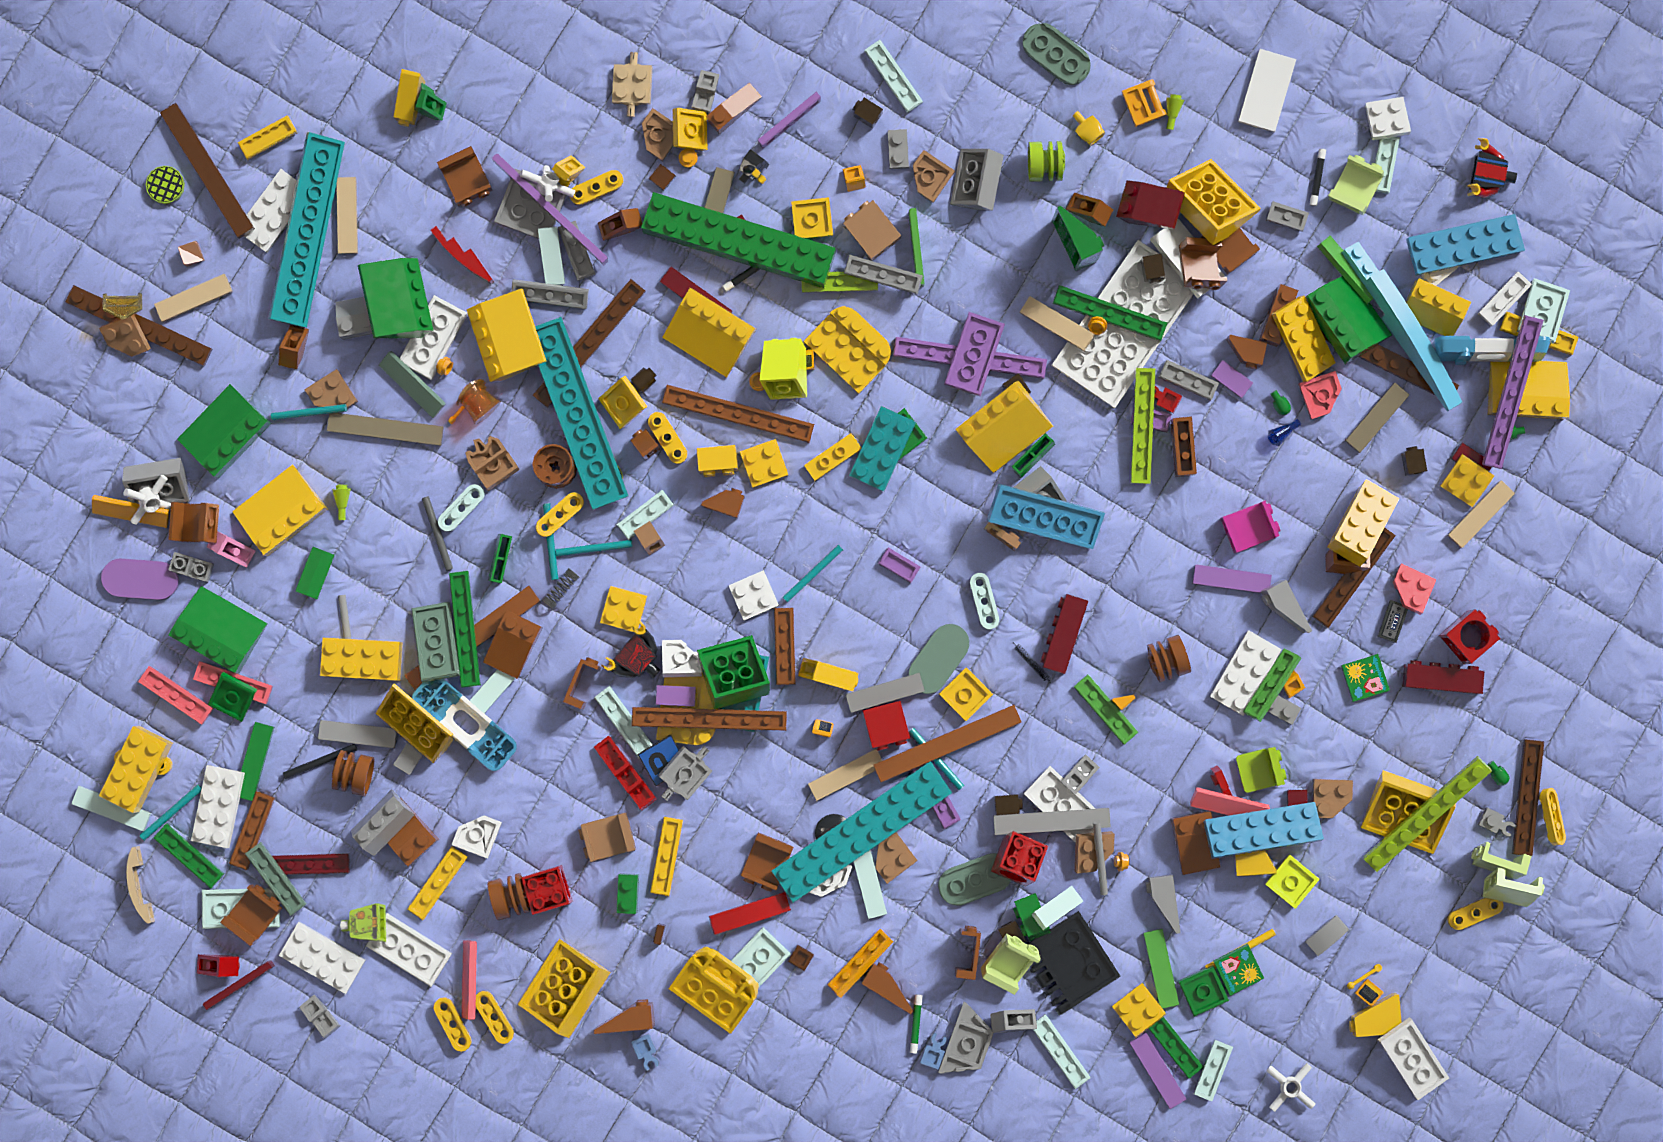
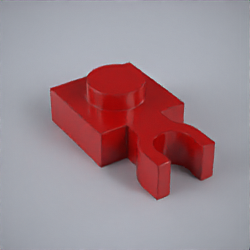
[1154,386,1182,414]
[1210,766,1232,796]

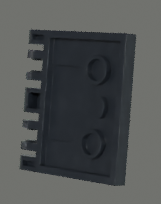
[1026,911,1121,1016]

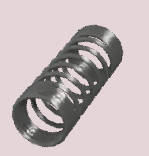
[542,568,580,609]

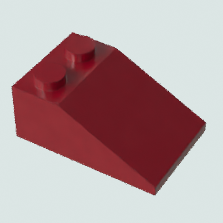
[1116,180,1185,229]

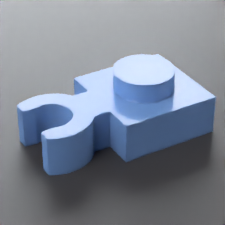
[920,1032,946,1069]
[631,1033,659,1071]

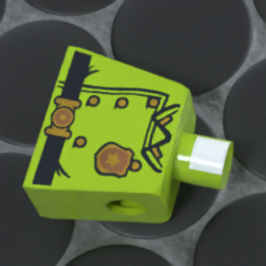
[340,903,386,942]

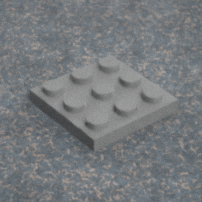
[494,169,566,239]

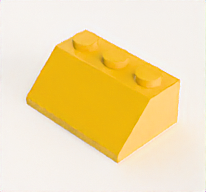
[1405,278,1471,336]

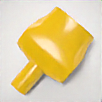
[1073,111,1105,146]

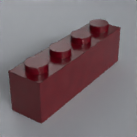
[1040,594,1088,674]
[1402,660,1485,694]

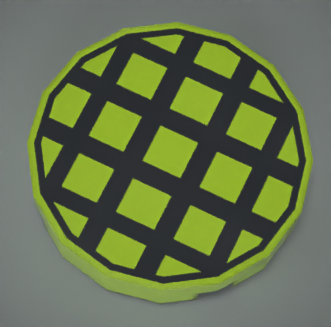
[146,166,185,204]

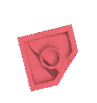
[1298,371,1342,420]
[1393,563,1436,615]

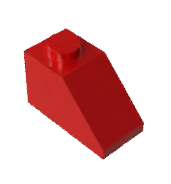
[197,954,240,977]

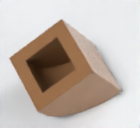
[634,521,665,555]

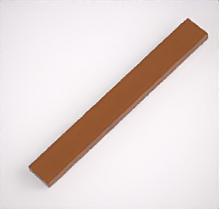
[662,385,815,443]
[404,586,540,691]
[873,705,1022,783]
[632,707,787,731]

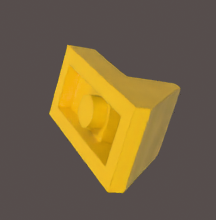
[552,155,585,187]

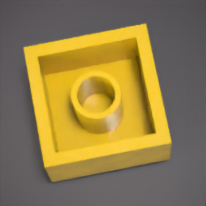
[697,445,738,477]

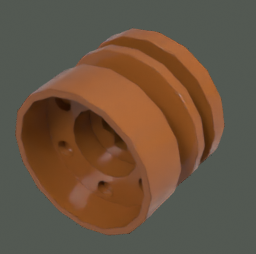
[532,444,577,489]
[1147,634,1191,683]
[332,750,375,796]
[488,873,530,921]

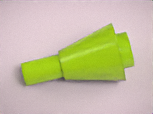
[1166,94,1185,130]
[332,484,351,520]

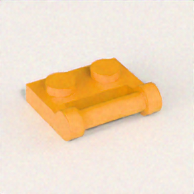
[1121,79,1167,127]

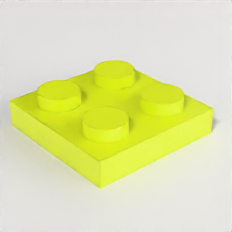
[1265,854,1320,909]

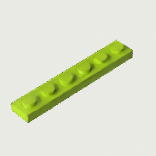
[1131,368,1156,484]

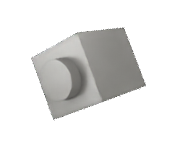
[990,1009,1037,1033]

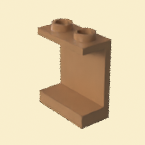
[843,200,901,261]
[578,812,636,862]

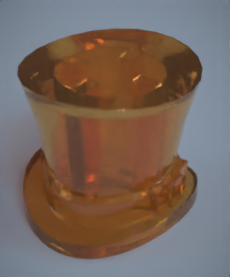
[456,379,501,424]

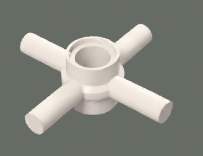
[520,165,575,202]
[123,475,171,525]
[1266,1063,1316,1112]

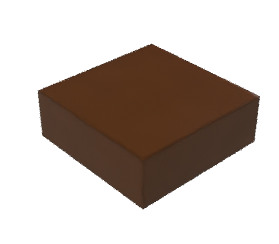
[649,164,676,191]
[653,923,666,945]
[788,945,814,971]

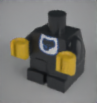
[739,149,769,184]

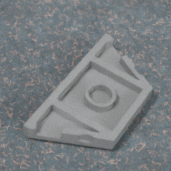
[938,1001,994,1073]

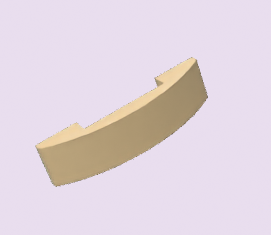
[126,846,155,923]

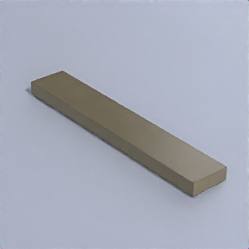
[327,413,444,446]

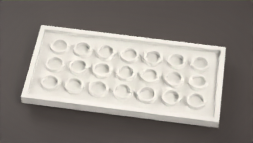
[1051,240,1193,409]

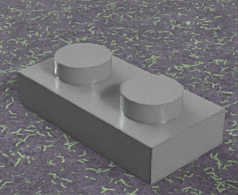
[888,129,909,169]
[1266,201,1309,232]
[1268,695,1301,725]

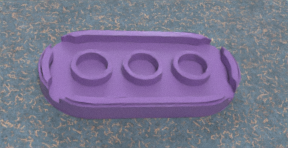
[101,558,179,600]

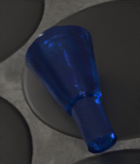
[1268,419,1301,446]

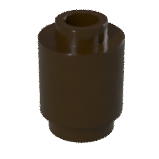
[630,367,657,394]

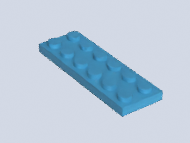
[1406,214,1525,276]
[987,484,1105,549]
[1203,802,1324,859]

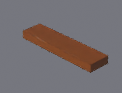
[774,608,796,685]
[229,791,275,870]

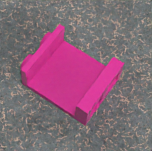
[1220,500,1281,554]

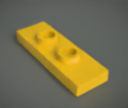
[237,115,298,160]
[804,433,862,481]

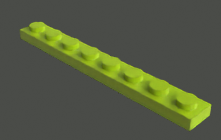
[1363,756,1492,872]

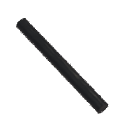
[283,743,357,779]

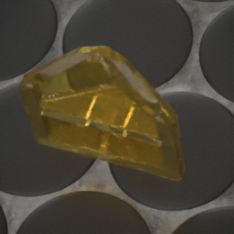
[103,293,142,320]

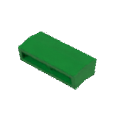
[1011,433,1056,478]
[488,534,512,583]
[296,547,334,599]

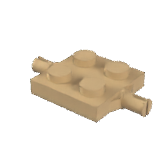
[612,52,653,118]

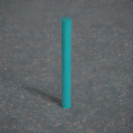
[271,404,347,420]
[543,503,559,580]
[556,540,633,557]
[783,545,843,602]
[909,728,965,790]
[139,784,202,841]

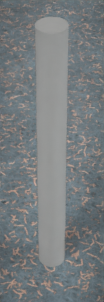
[338,595,352,639]
[1093,821,1108,895]

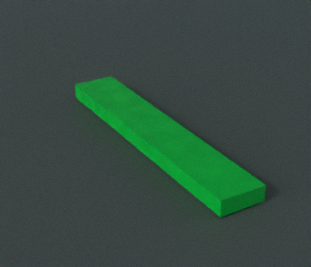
[1052,285,1167,342]
[449,571,481,688]

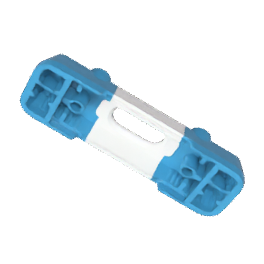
[1432,336,1550,365]
[412,679,517,771]

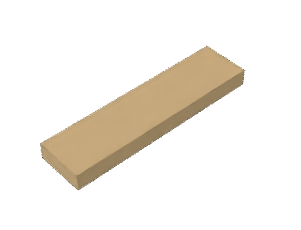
[337,177,358,254]
[154,274,233,322]
[1020,296,1095,352]
[1448,480,1515,548]
[808,749,882,801]

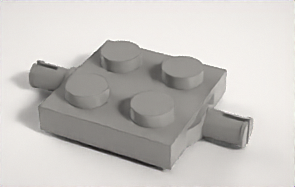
[658,746,712,801]

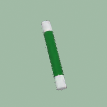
[910,994,923,1054]

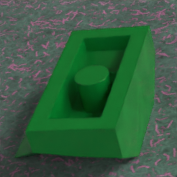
[414,83,447,121]

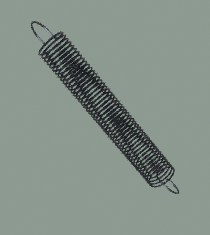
[1013,642,1050,681]

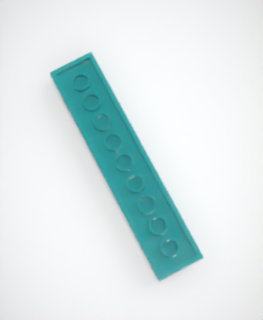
[268,132,345,328]
[535,317,629,510]
[771,761,952,903]

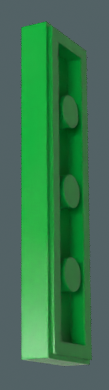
[240,722,275,801]
[154,823,224,889]
[1149,1017,1203,1079]

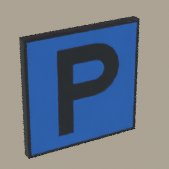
[637,735,679,786]

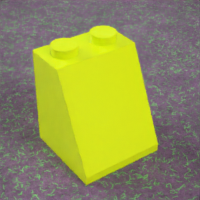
[760,338,807,400]

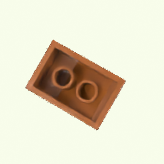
[483,610,543,679]
[388,797,439,866]
[1171,811,1220,875]
[594,999,655,1034]

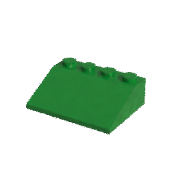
[1051,206,1104,271]
[357,258,433,338]
[1306,276,1392,365]
[177,384,272,479]
[169,586,268,673]

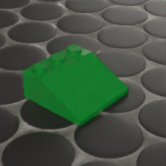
[697,635,770,710]

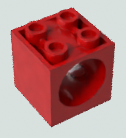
[1438,609,1501,664]
[863,701,910,751]
[991,831,1048,886]
[521,865,573,915]

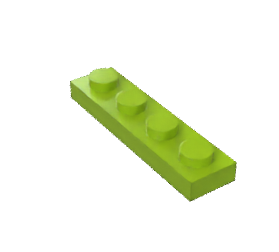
[801,272,878,293]

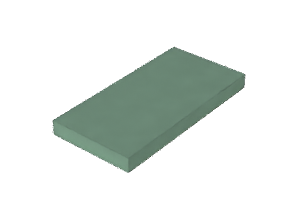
[411,602,460,683]

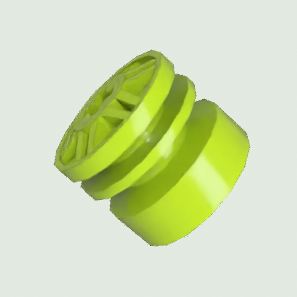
[1028,141,1065,182]

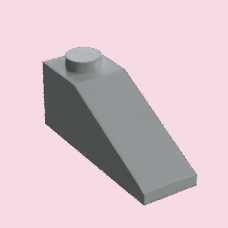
[1261,580,1312,633]
[1145,874,1180,934]

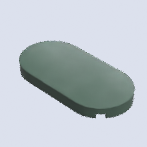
[1023,23,1091,85]
[909,624,969,694]
[938,853,1011,906]

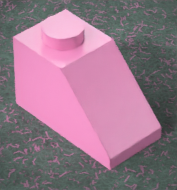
[207,531,255,568]

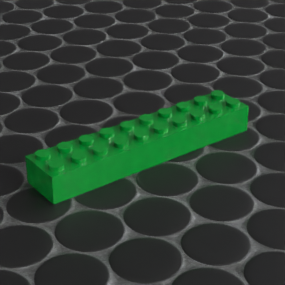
[641,192,836,288]

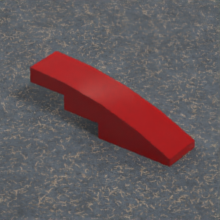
[430,226,494,284]
[594,736,657,811]
[708,892,791,935]

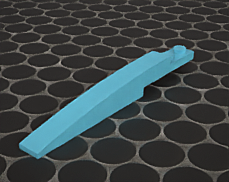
[1342,242,1462,412]

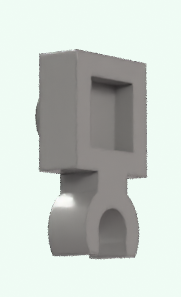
[1478,807,1516,836]

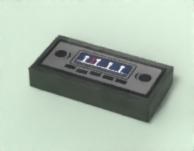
[1378,600,1408,643]

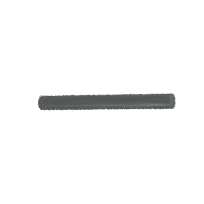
[422,496,453,571]

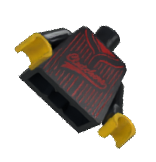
[601,621,661,678]

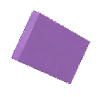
[944,312,1005,396]

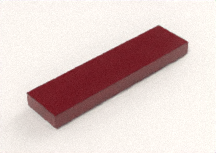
[660,267,733,313]
[272,853,350,875]
[203,960,275,1010]

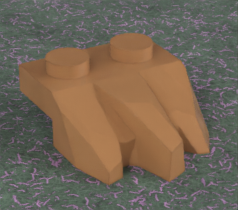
[465,436,520,491]

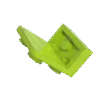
[1236,747,1287,793]

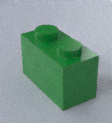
[617,873,639,914]
[1013,893,1051,941]

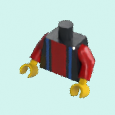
[1467,138,1517,198]

